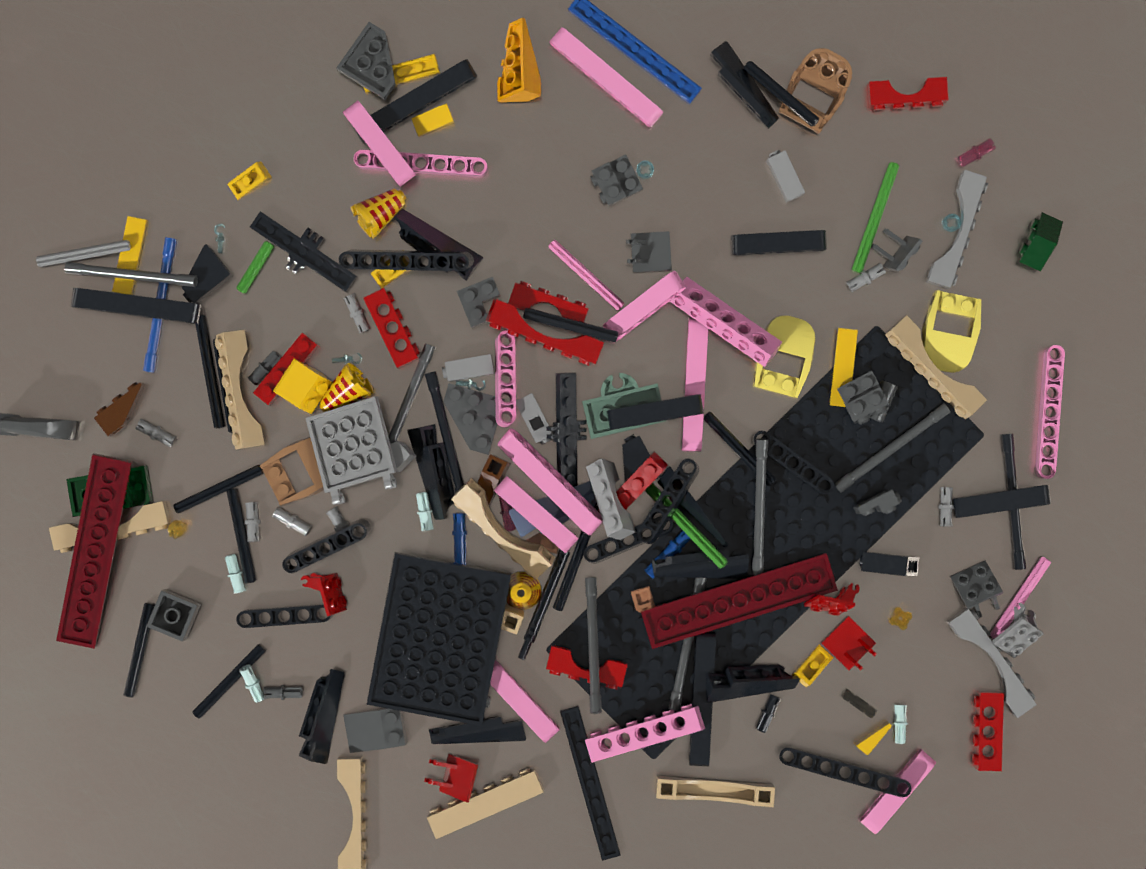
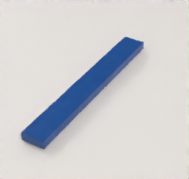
[568,0,702,104]

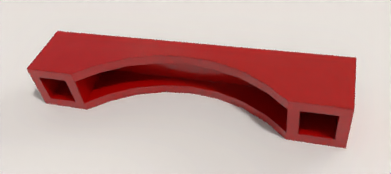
[486,299,604,366]

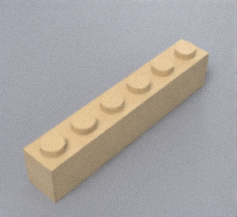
[427,768,544,839]

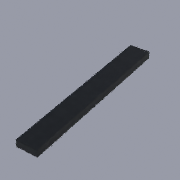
[560,705,621,861]

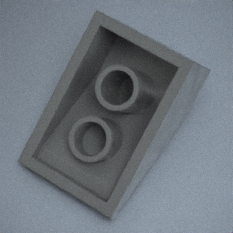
[343,708,407,753]

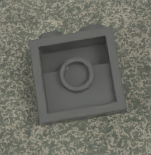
[590,154,643,207]
[837,371,890,424]
[853,489,902,516]

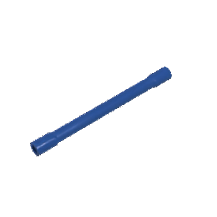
[143,237,177,373]

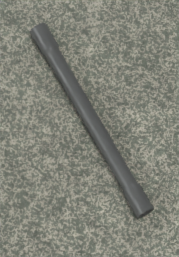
[65,262,198,287]
[388,343,436,444]
[834,403,951,493]
[752,439,768,575]
[585,577,602,714]
[668,578,707,711]

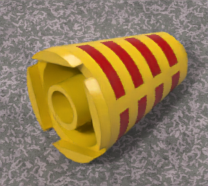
[351,188,406,239]
[319,363,373,412]
[506,571,542,610]

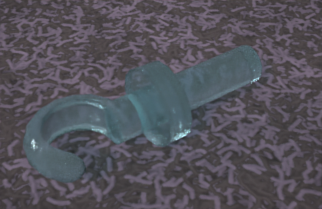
[214,224,225,253]
[332,353,362,364]
[456,379,486,391]

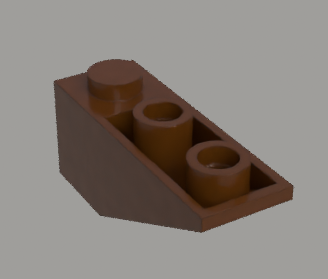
[94,382,145,437]
[477,454,511,507]

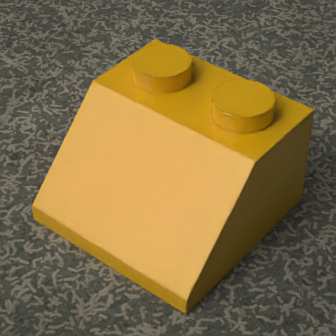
[273,359,332,414]

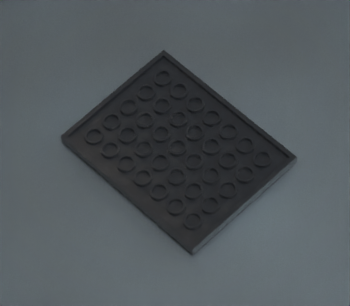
[366,552,511,726]

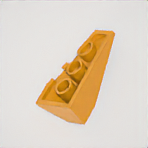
[497,18,541,102]

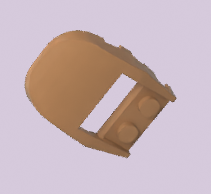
[779,48,852,134]
[260,437,324,506]

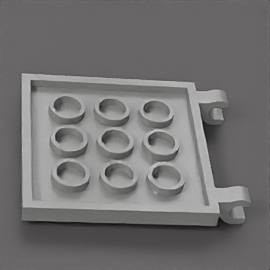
[306,397,397,505]

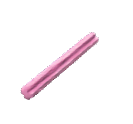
[548,240,624,310]
[990,557,1051,639]

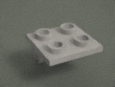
[992,603,1044,658]

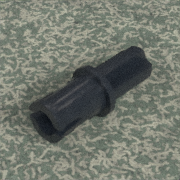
[756,694,781,733]

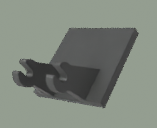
[871,228,923,272]
[626,231,672,272]
[950,560,1003,618]

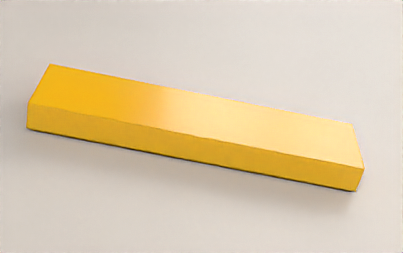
[364,54,440,93]
[112,216,148,295]
[829,328,858,407]

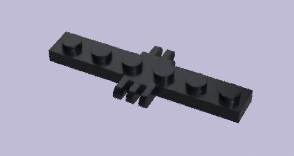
[250,211,357,292]
[546,372,587,487]

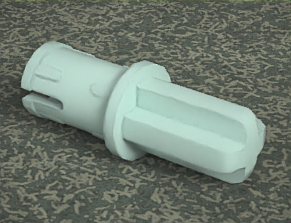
[416,492,434,531]
[225,554,246,594]
[239,665,264,703]
[893,705,908,744]

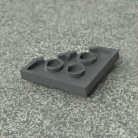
[336,22,396,100]
[443,383,505,455]

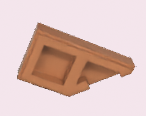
[525,532,559,554]
[630,586,655,613]

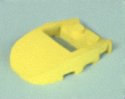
[922,290,981,373]
[753,316,815,398]

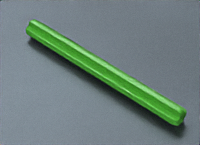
[852,162,899,273]
[645,483,727,568]

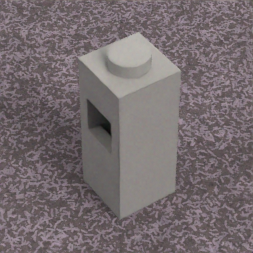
[766,150,805,203]
[442,354,495,382]
[516,393,553,445]

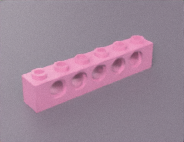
[670,277,782,367]
[585,704,705,762]

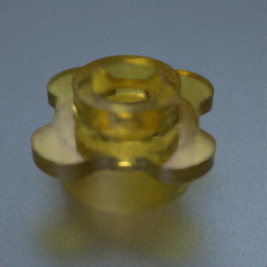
[167,520,187,539]
[889,607,912,630]

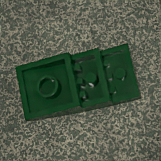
[66,466,153,517]

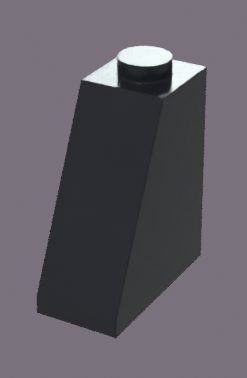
[182,244,233,304]
[622,434,662,482]
[859,552,919,576]

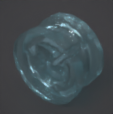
[636,161,654,179]
[942,214,961,232]

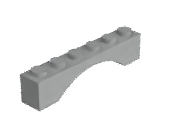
[926,170,988,289]
[947,608,1037,718]

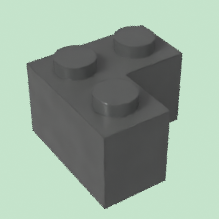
[457,277,501,329]

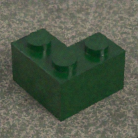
[1019,212,1063,272]

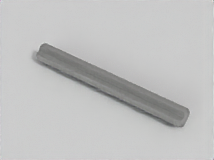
[36,240,131,267]

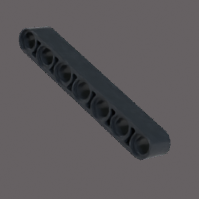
[353,59,477,144]
[339,250,474,271]
[71,288,201,324]
[689,632,716,767]
[779,748,912,797]

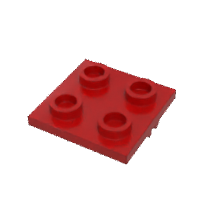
[301,572,347,616]
[804,583,860,616]
[822,616,877,671]
[424,754,478,803]

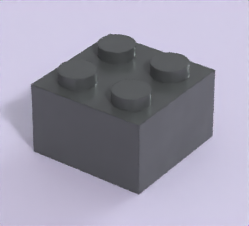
[146,589,201,642]

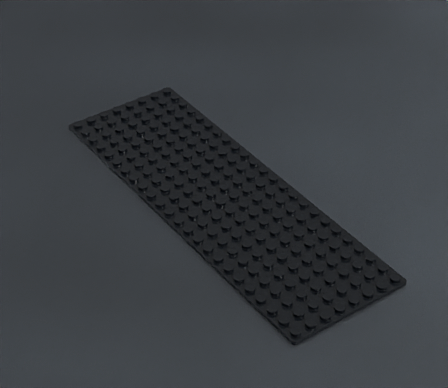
[546,326,984,759]

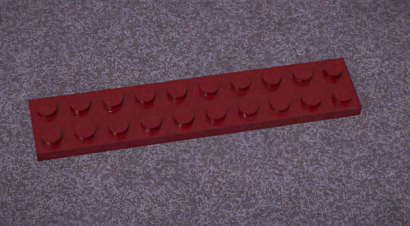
[56,453,132,649]
[640,553,838,649]

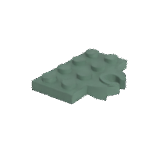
[582,373,667,439]

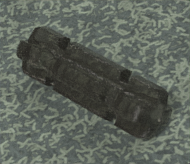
[842,689,877,718]

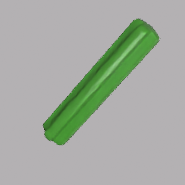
[236,241,274,294]

